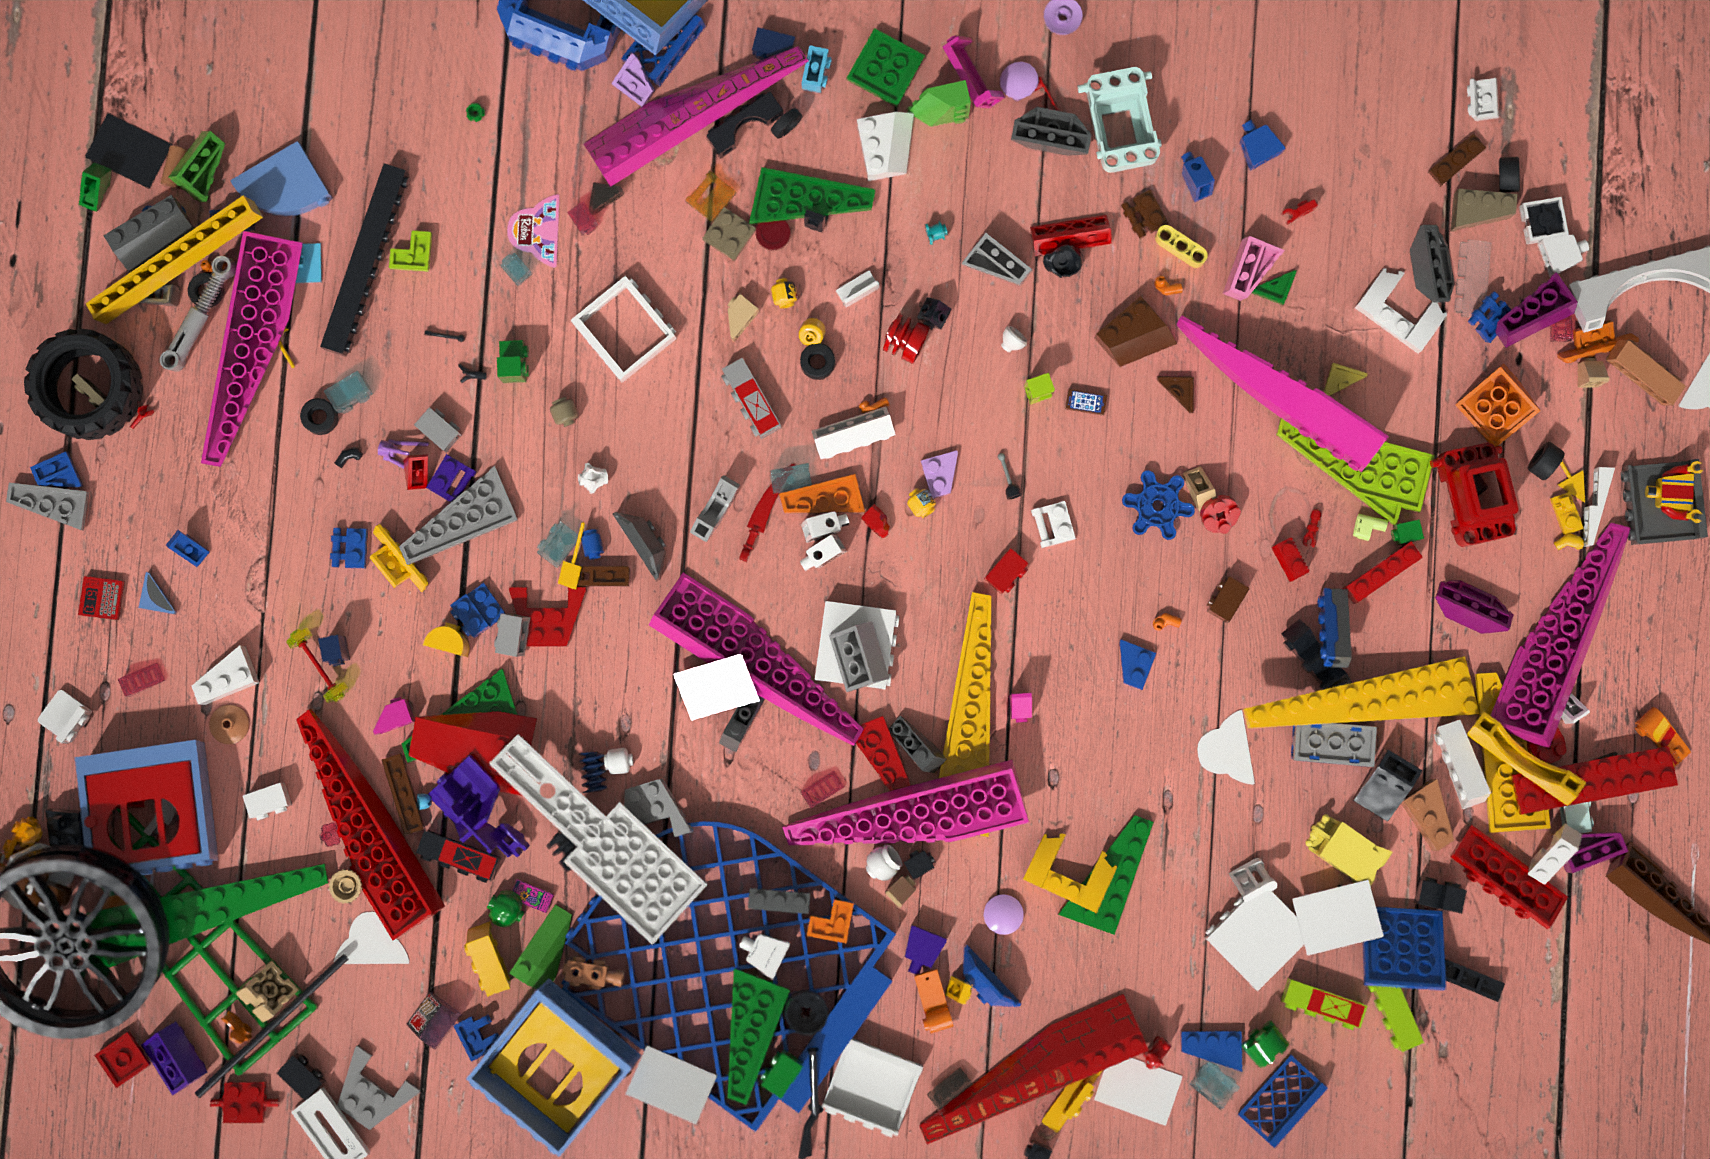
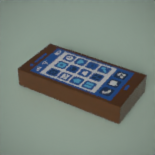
[1065,389,1107,416]

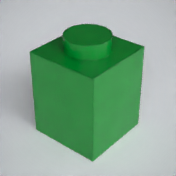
[1391,519,1424,545]

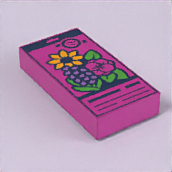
[512,879,554,913]

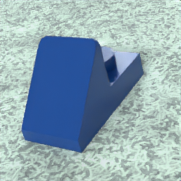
[166,530,210,567]

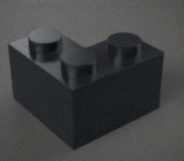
[1414,877,1467,914]

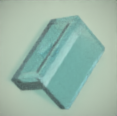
[769,463,812,494]

